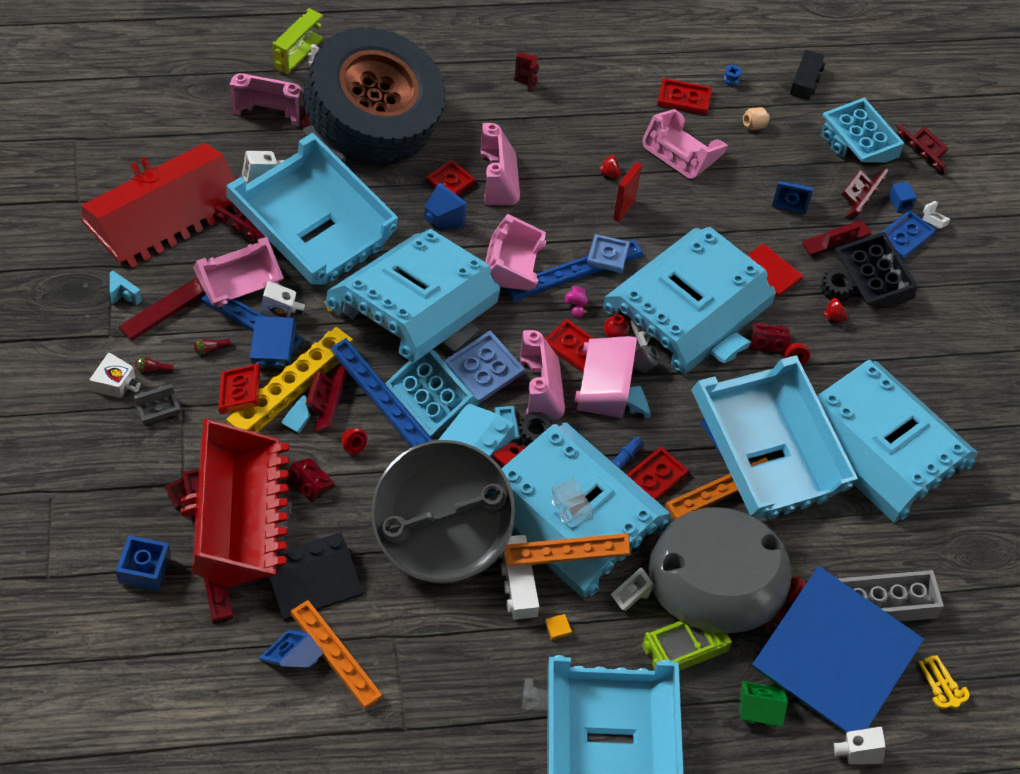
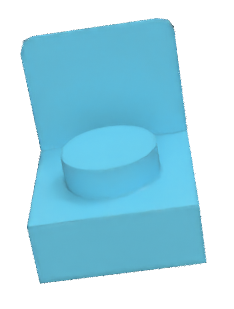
[110,270,142,305]

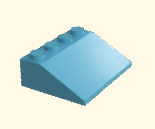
[822,98,904,163]
[385,349,481,437]
[439,403,516,458]

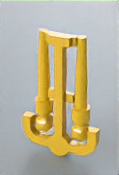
[918,655,969,709]

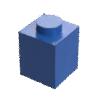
[888,182,917,212]

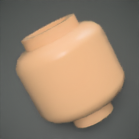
[743,107,770,130]

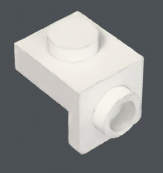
[922,201,950,229]

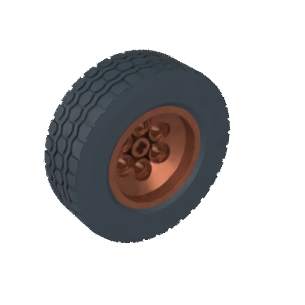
[303,27,446,163]

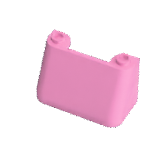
[230,73,305,127]
[642,109,728,178]
[480,123,520,205]
[485,214,546,290]
[193,237,284,307]
[520,330,565,419]
[575,336,637,418]

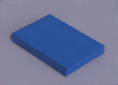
[880,210,937,260]

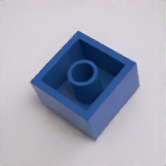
[116,535,171,591]

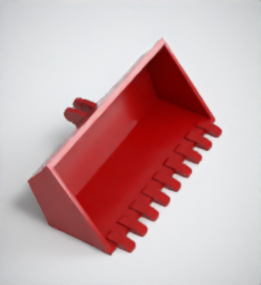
[81,143,240,268]
[180,419,290,588]

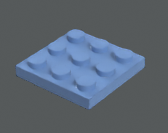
[444,331,525,404]

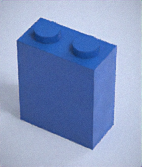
[250,316,297,369]

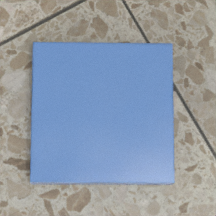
[587,234,630,273]

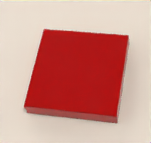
[426,160,476,196]

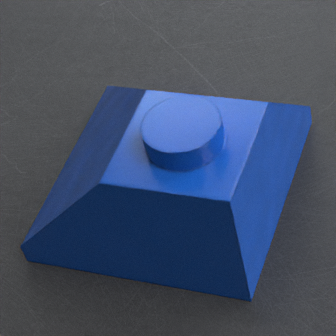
[771,181,813,214]
[424,183,467,228]
[259,630,323,667]

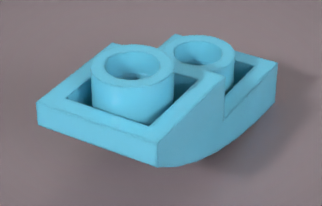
[820,122,848,158]
[710,332,750,363]

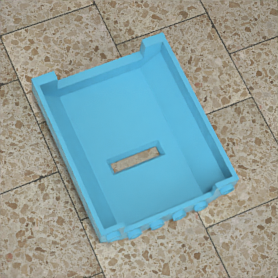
[227,133,398,285]
[603,227,776,375]
[325,229,500,363]
[691,355,858,519]
[817,360,978,523]
[488,423,670,599]
[547,655,683,774]

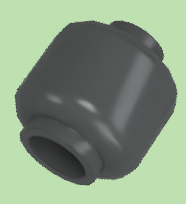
[633,345,660,373]

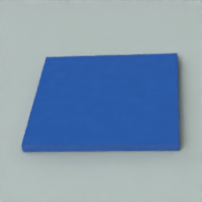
[751,566,924,733]

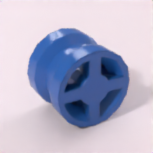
[723,65,742,86]

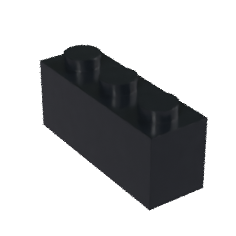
[789,50,826,100]

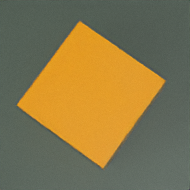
[545,614,572,641]

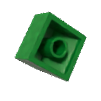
[739,681,788,727]

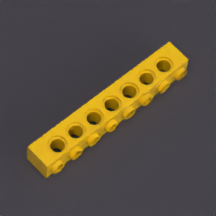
[226,327,353,433]

